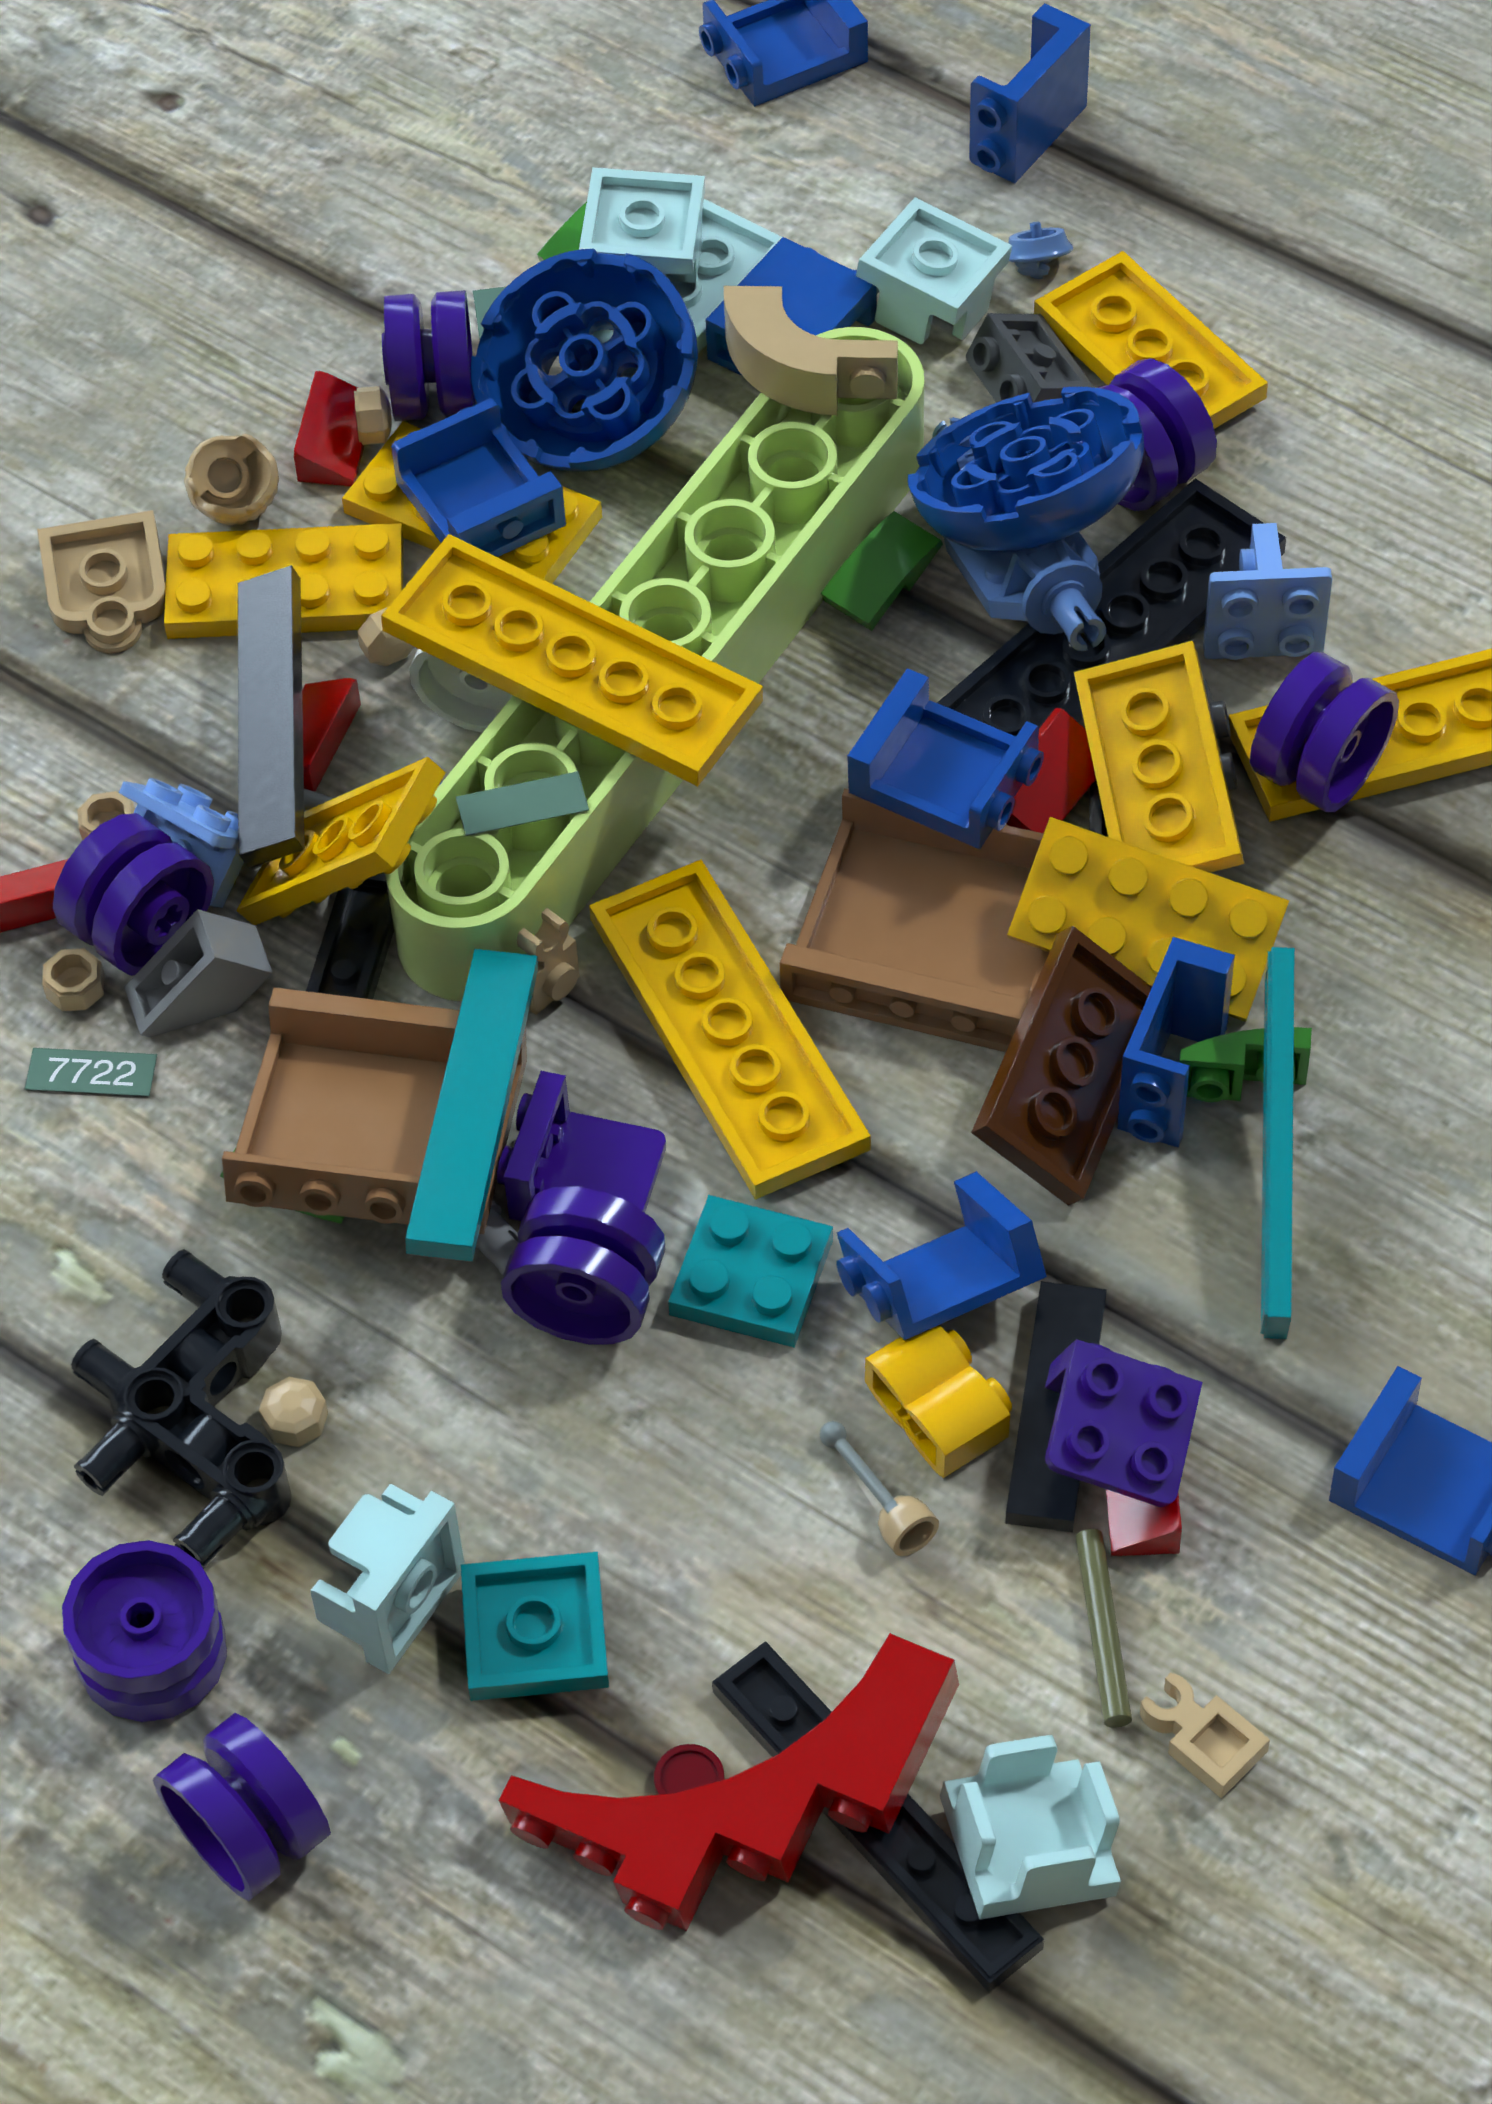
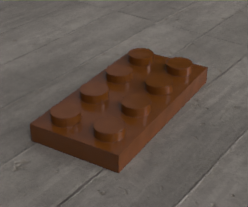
[971,926,1152,1206]

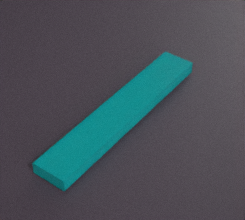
[1260,947,1295,1339]
[405,949,538,1262]

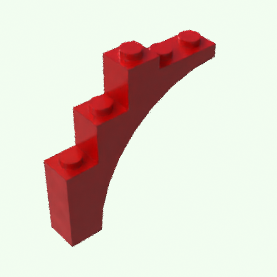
[498,1633,959,1931]

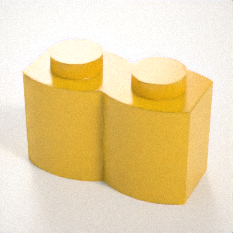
[865,1325,1012,1478]

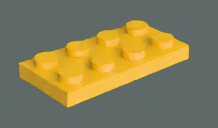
[1034,251,1268,429]
[342,421,602,584]
[164,523,404,639]
[1074,641,1245,873]
[236,757,446,925]
[1007,817,1289,1022]

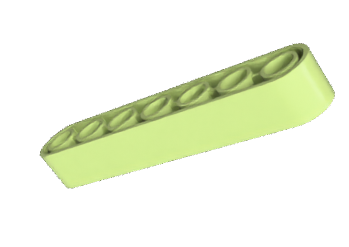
[385,327,924,1001]

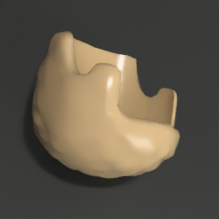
[184,433,279,526]

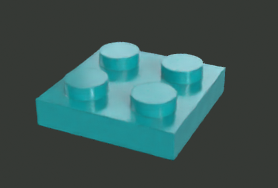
[668,1195,833,1348]
[460,1551,609,1701]

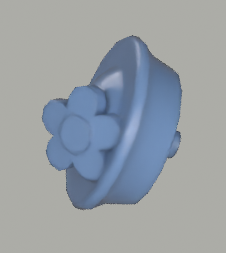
[1008,222,1073,279]

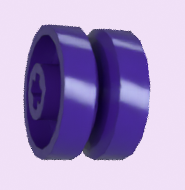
[382,290,476,422]
[1097,358,1217,511]
[1250,652,1399,812]
[52,813,214,976]
[501,1186,666,1345]
[62,1540,227,1722]
[153,1713,331,1901]

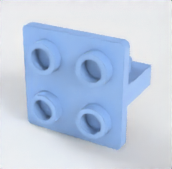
[1203,523,1332,660]
[119,778,244,908]

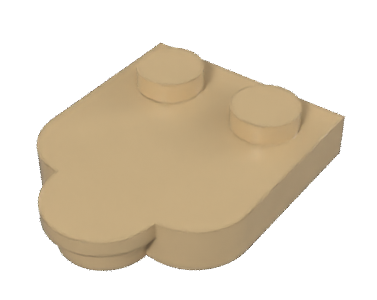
[37,510,166,654]

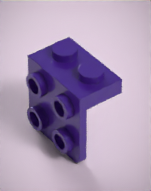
[497,1070,666,1221]
[1045,1339,1203,1507]

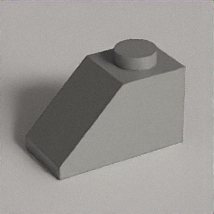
[124,909,273,1037]

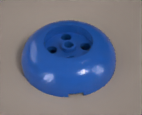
[471,248,698,472]
[907,387,1144,551]

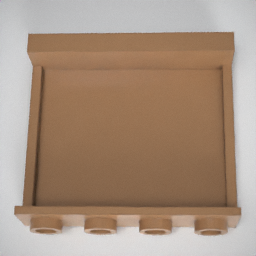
[780,788,1049,1052]
[222,987,527,1234]

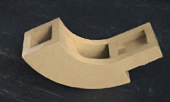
[724,286,898,416]

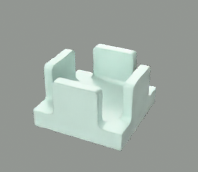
[579,167,705,283]
[856,197,1012,344]
[310,1484,465,1674]
[940,1735,1121,1920]

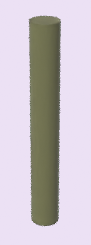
[1075,1529,1132,1728]

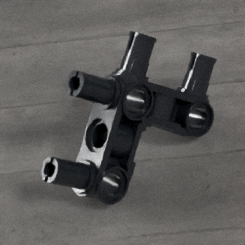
[71,1249,292,1569]

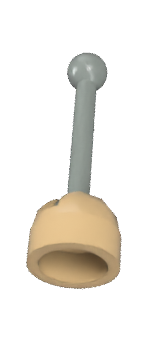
[820,1421,939,1556]

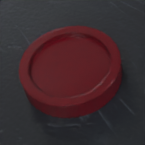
[654,1744,725,1795]

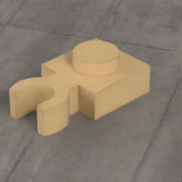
[517,908,580,1015]
[1140,1672,1270,1799]

